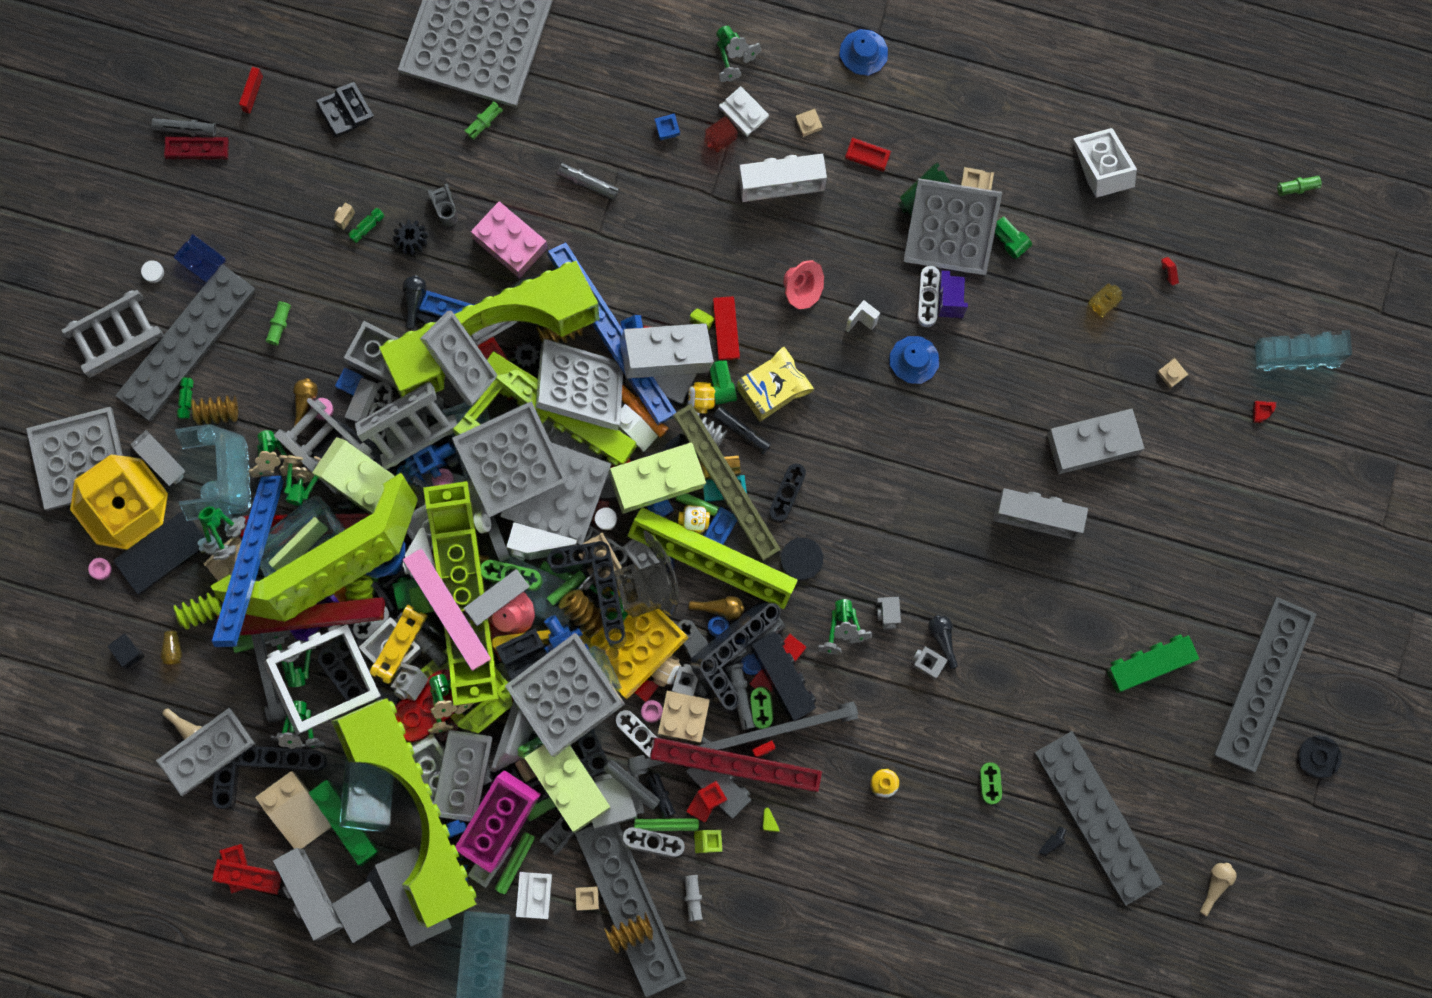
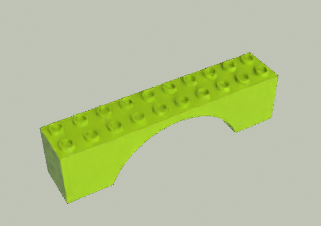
[379,261,600,397]
[331,698,477,928]

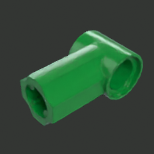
[994,217,1032,259]
[710,361,737,405]

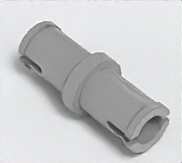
[684,875,703,921]

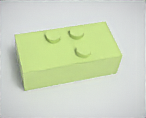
[312,437,395,515]
[609,443,706,514]
[524,745,611,833]

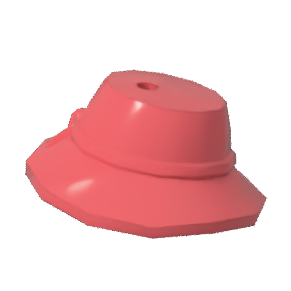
[783,260,824,309]
[488,592,535,635]

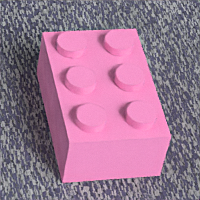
[471,202,548,279]

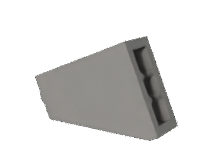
[131,430,185,486]

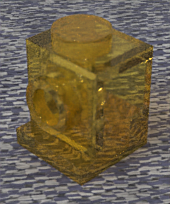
[1088,283,1123,318]

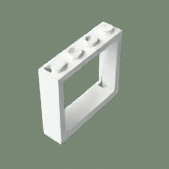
[264,625,380,735]

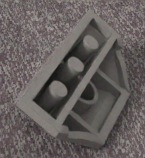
[490,700,536,772]

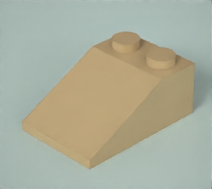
[255,771,332,849]

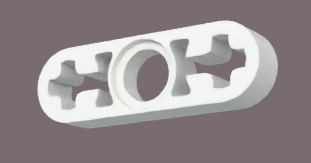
[917,266,940,327]
[616,710,657,757]

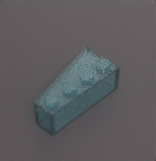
[1255,330,1352,371]

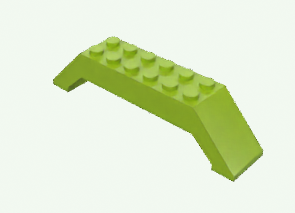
[211,473,418,622]
[423,481,498,706]

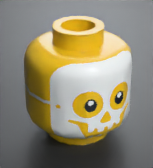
[688,382,715,413]
[678,505,710,534]
[870,769,899,798]

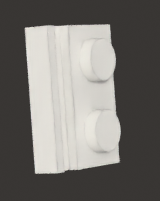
[719,86,769,137]
[516,872,552,919]

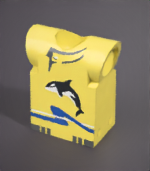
[736,347,814,422]

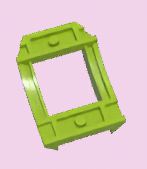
[453,369,549,436]
[421,649,513,734]

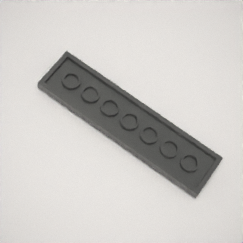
[115,264,256,422]
[1213,597,1316,773]
[1034,731,1163,906]
[575,823,687,997]

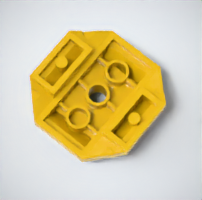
[70,454,168,550]

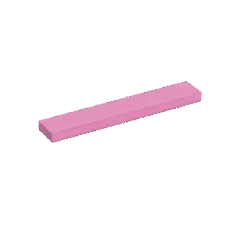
[403,548,491,671]

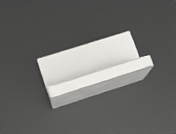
[845,300,880,332]

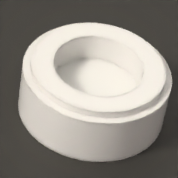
[141,261,164,283]
[595,508,617,530]
[474,511,491,533]

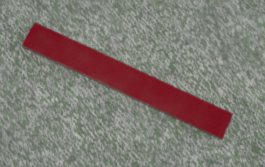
[216,597,385,636]
[649,737,822,792]

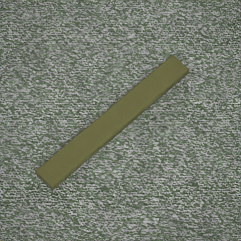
[673,404,781,561]

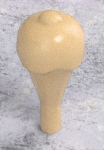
[163,708,202,740]
[1200,863,1237,916]

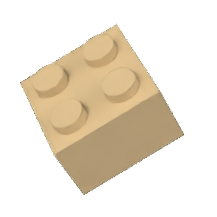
[658,691,710,745]

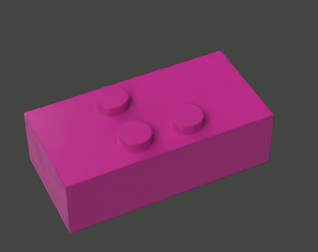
[455,770,541,873]

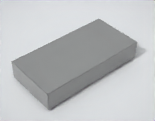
[345,378,379,422]

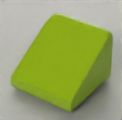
[690,309,715,330]
[762,808,780,832]
[694,830,722,853]

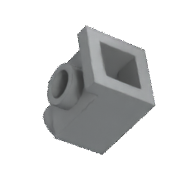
[876,597,901,630]
[912,646,947,681]
[391,663,429,701]
[672,664,698,696]

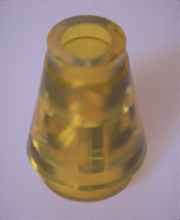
[161,631,183,664]

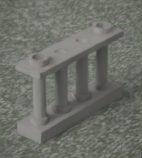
[62,290,164,378]
[355,381,458,470]
[274,398,374,495]

